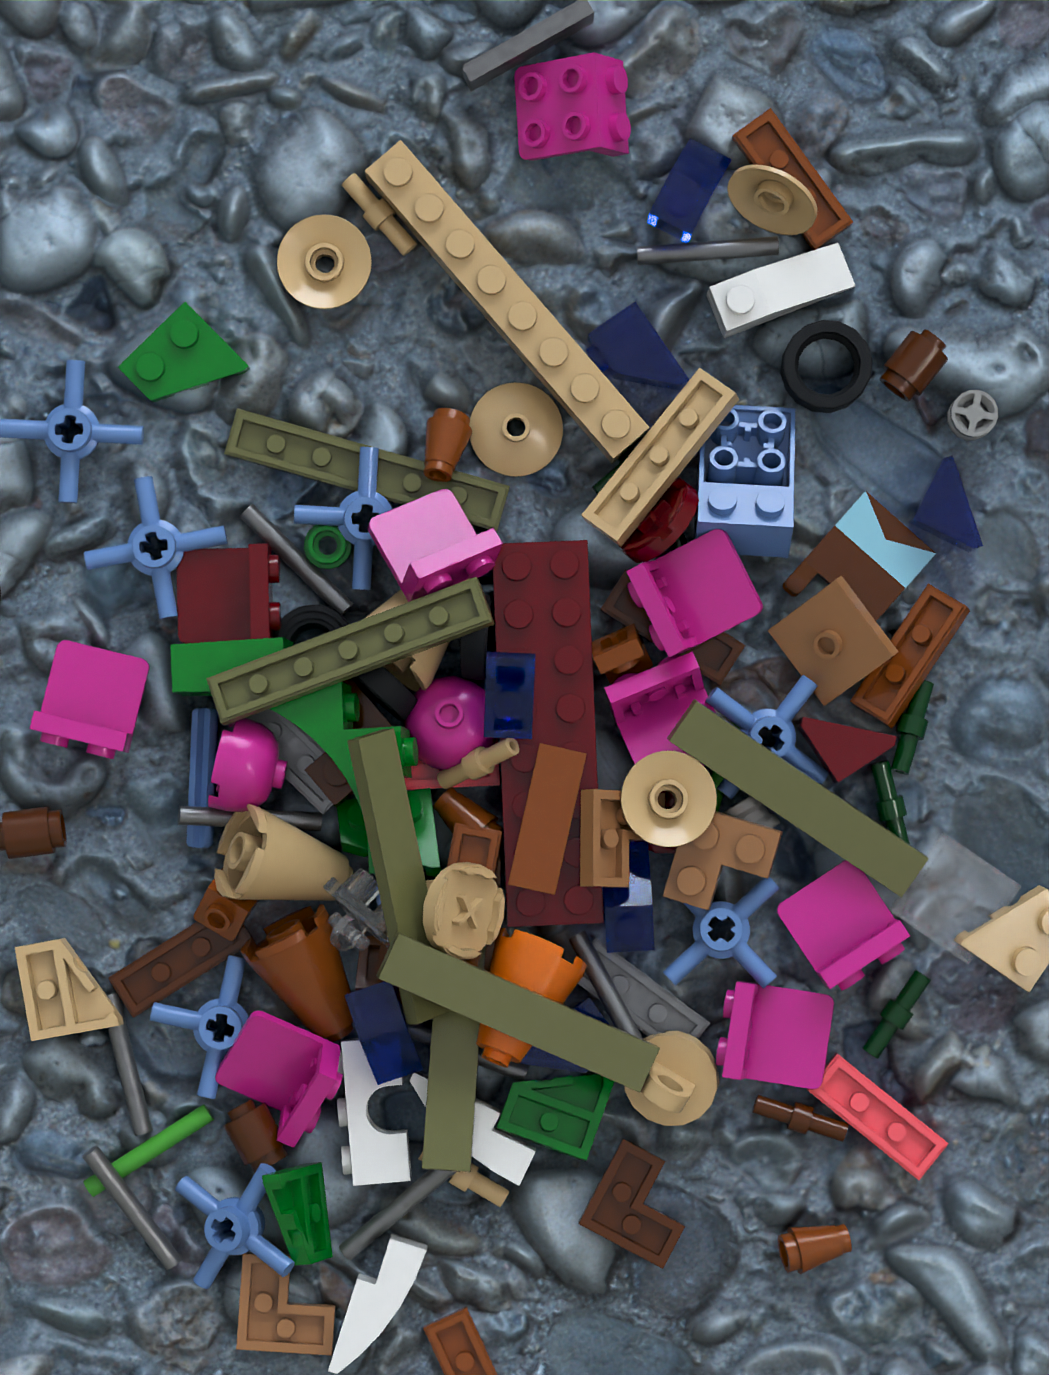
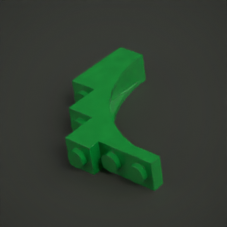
[170,637,418,875]

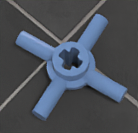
[0,360,144,503]
[294,447,392,590]
[84,476,228,619]
[705,675,829,800]
[663,877,780,989]
[150,955,249,1099]
[175,1163,295,1289]

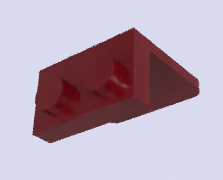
[177,543,281,644]

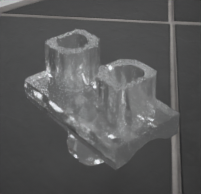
[323,868,390,952]

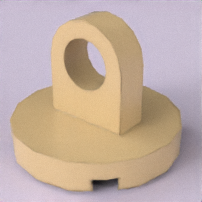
[423,862,505,960]
[624,1031,719,1126]

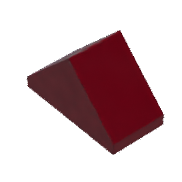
[798,717,897,783]

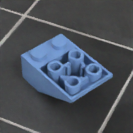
[694,405,795,558]

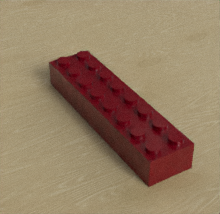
[493,540,604,927]

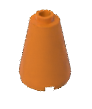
[476,928,587,1068]

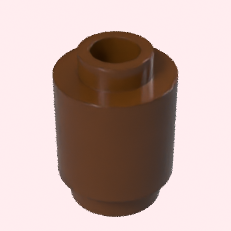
[879,329,948,402]
[0,806,67,859]
[223,1099,288,1173]

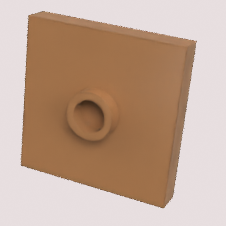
[767,575,899,706]

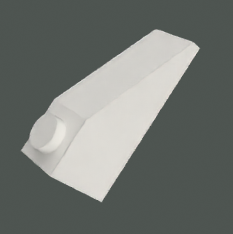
[706,243,855,338]

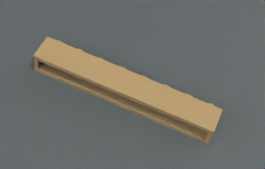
[365,140,650,464]

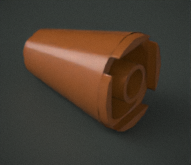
[241,904,358,1042]

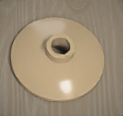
[727,165,817,235]
[277,214,372,309]
[469,382,563,477]
[620,751,717,847]

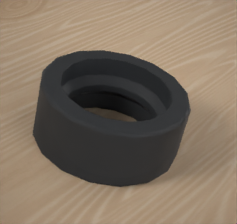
[780,320,872,413]

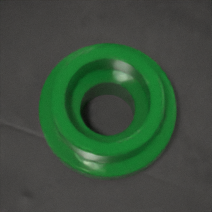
[304,525,352,569]

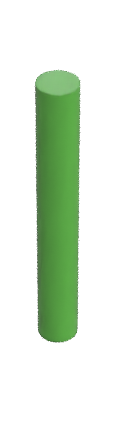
[83,1104,214,1197]

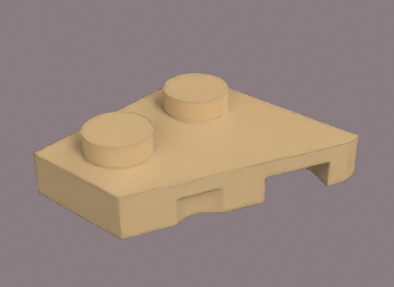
[953,885,1049,992]
[15,938,124,1041]

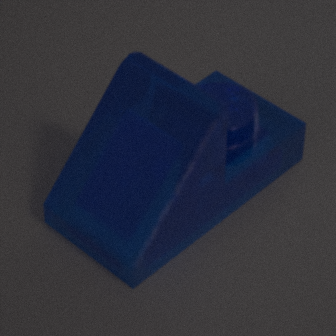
[484,652,536,739]

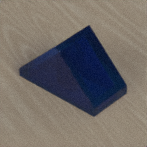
[909,455,983,552]

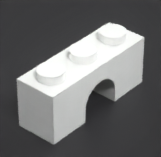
[337,1034,412,1186]

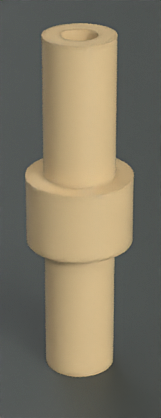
[341,173,417,256]
[437,737,519,789]
[418,1151,509,1207]

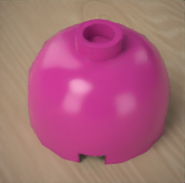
[404,676,499,771]
[208,718,288,812]

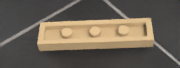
[581,367,739,547]

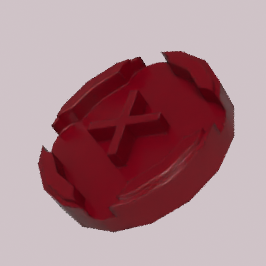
[619,478,699,563]

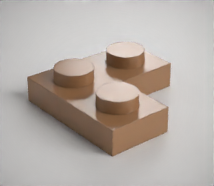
[580,789,665,888]
[663,811,783,910]
[236,1252,336,1356]

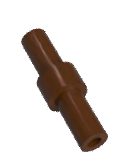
[752,1095,849,1142]

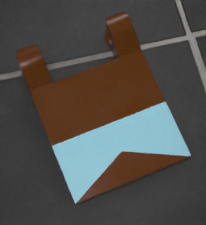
[782,491,936,621]

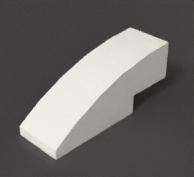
[410,1069,536,1186]
[328,1234,428,1374]

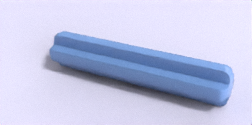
[186,708,219,848]

